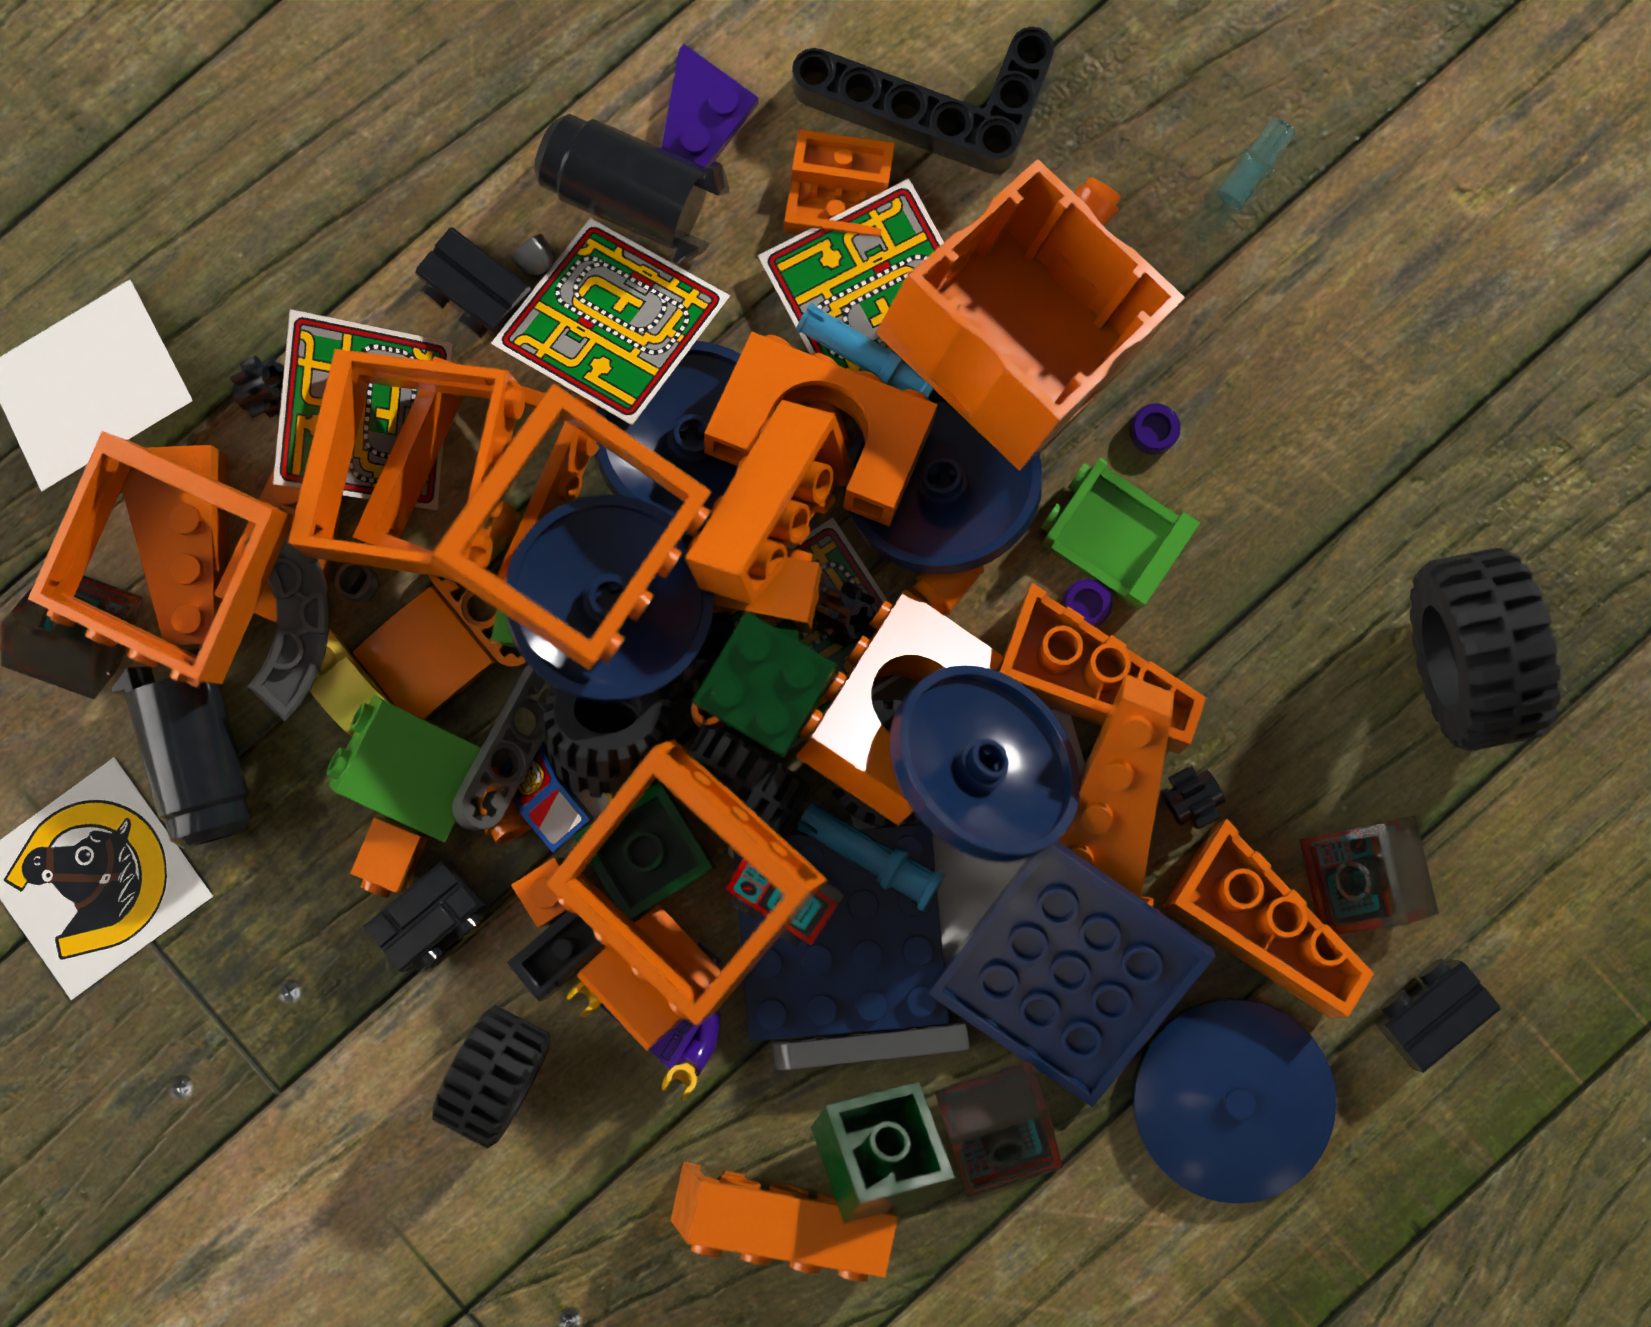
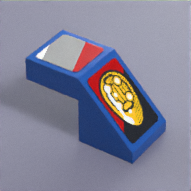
[502,742,594,852]

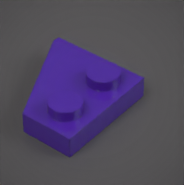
[662,43,759,168]

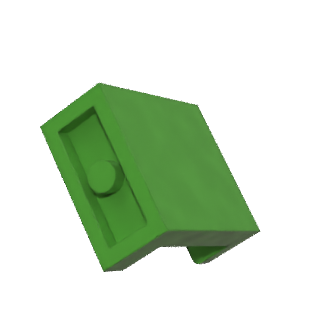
[1040,457,1200,610]
[327,695,482,843]

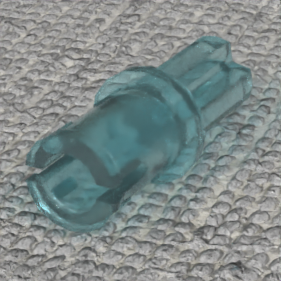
[1217,118,1295,210]

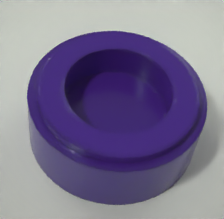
[1129,403,1181,455]
[1061,579,1113,628]

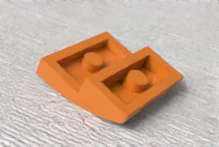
[784,129,895,237]
[352,585,497,721]
[577,904,722,1051]

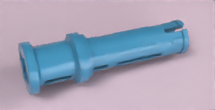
[796,303,934,400]
[797,802,946,912]

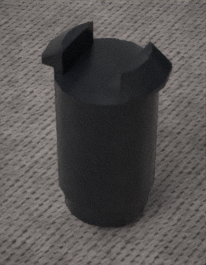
[534,114,729,264]
[112,649,251,848]

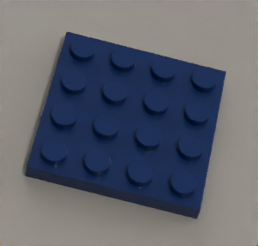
[733,824,949,1041]
[928,841,1215,1107]

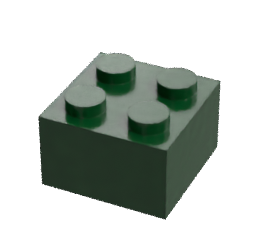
[692,611,837,758]
[573,782,716,920]
[811,1082,955,1223]

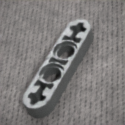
[452,665,553,830]
[772,1022,970,1070]

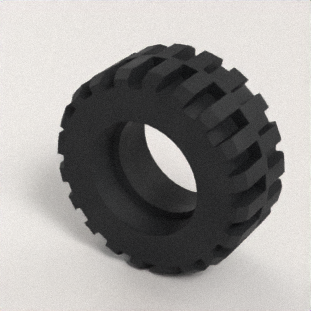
[1410,548,1561,752]

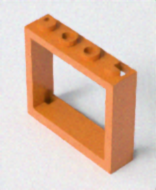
[288,349,525,578]
[353,356,599,584]
[431,383,711,671]
[28,431,294,688]
[546,739,827,1026]

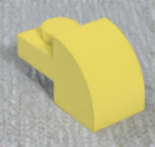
[310,628,393,737]

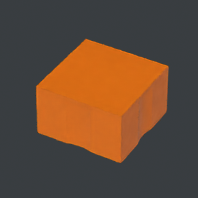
[875,159,1185,471]

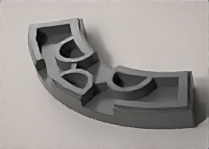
[244,506,330,721]

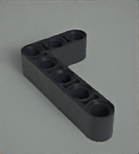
[792,26,1054,174]

